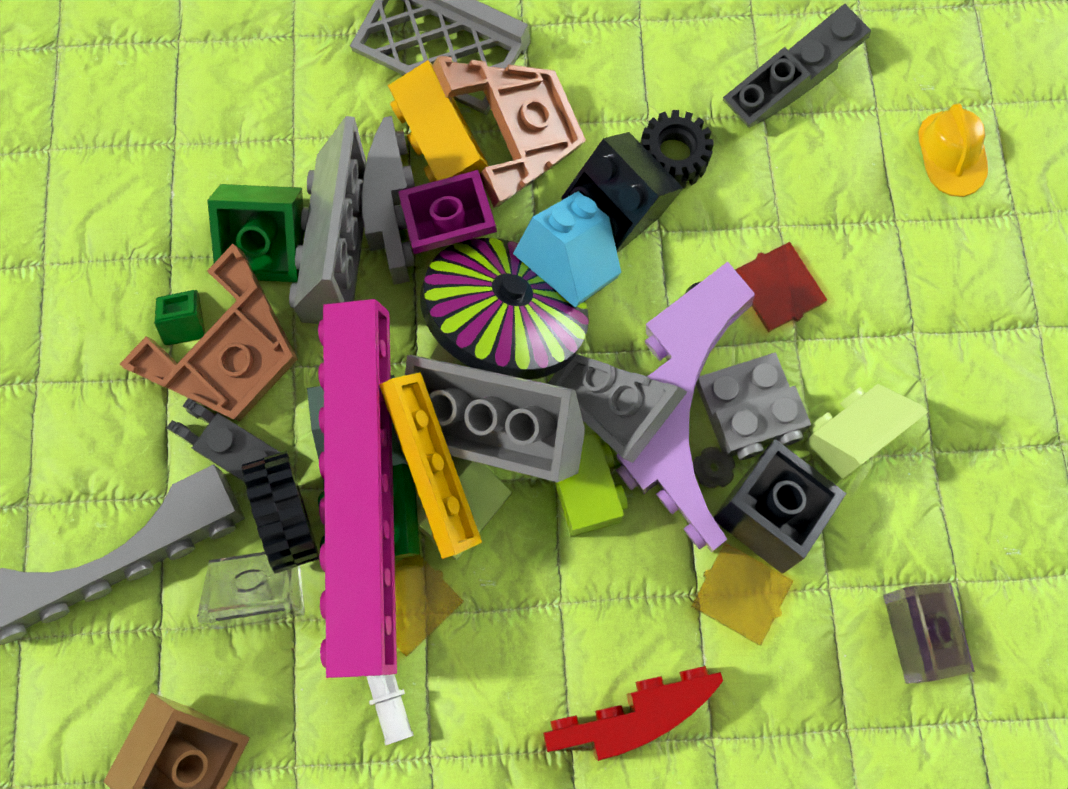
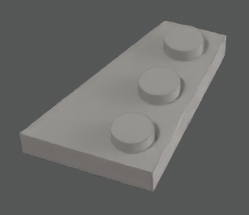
[548,354,687,463]

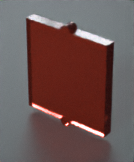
[735,242,827,333]

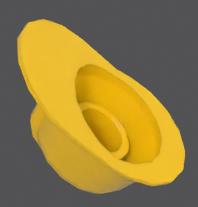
[918,103,988,197]

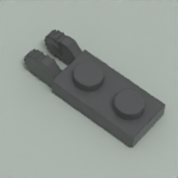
[166,398,281,482]

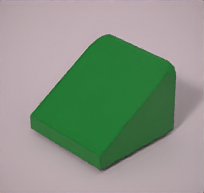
[154,290,205,346]

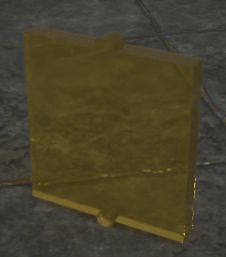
[691,543,793,646]
[395,555,464,657]

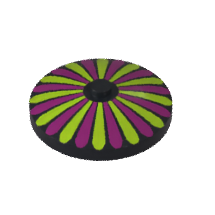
[420,238,589,380]

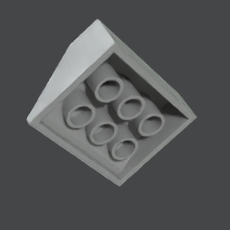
[289,116,366,324]

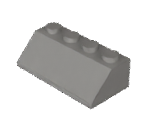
[396,355,585,482]

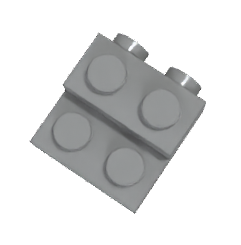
[696,352,811,460]

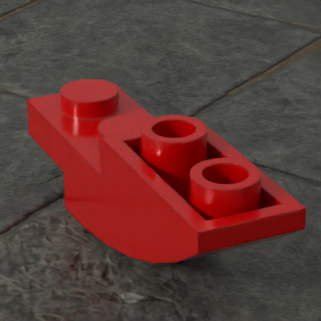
[543,666,723,761]

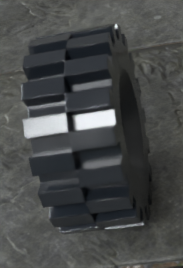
[241,451,319,574]

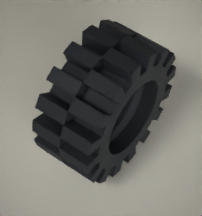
[640,110,714,188]

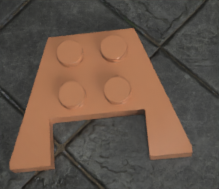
[432,56,586,208]
[120,244,298,421]

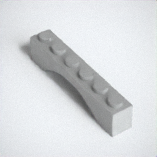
[0,464,245,645]

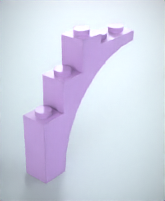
[616,262,755,553]

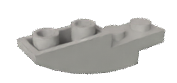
[362,116,415,285]

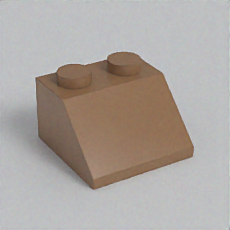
[103,693,250,789]

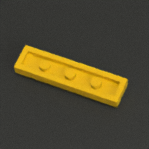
[379,372,482,559]

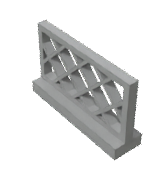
[350,0,531,115]

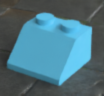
[513,191,621,307]

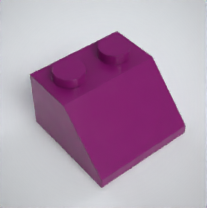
[398,170,497,254]

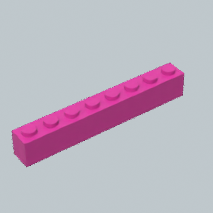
[318,299,397,678]

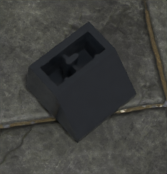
[561,132,683,253]

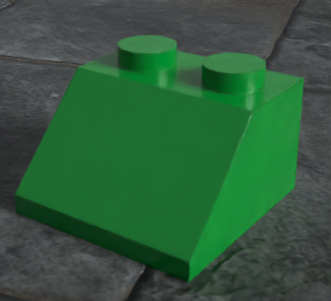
[207,184,304,282]

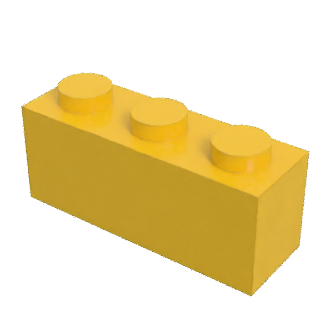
[388,60,489,182]

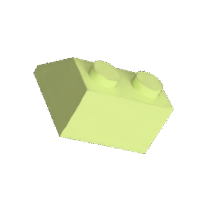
[803,384,928,484]

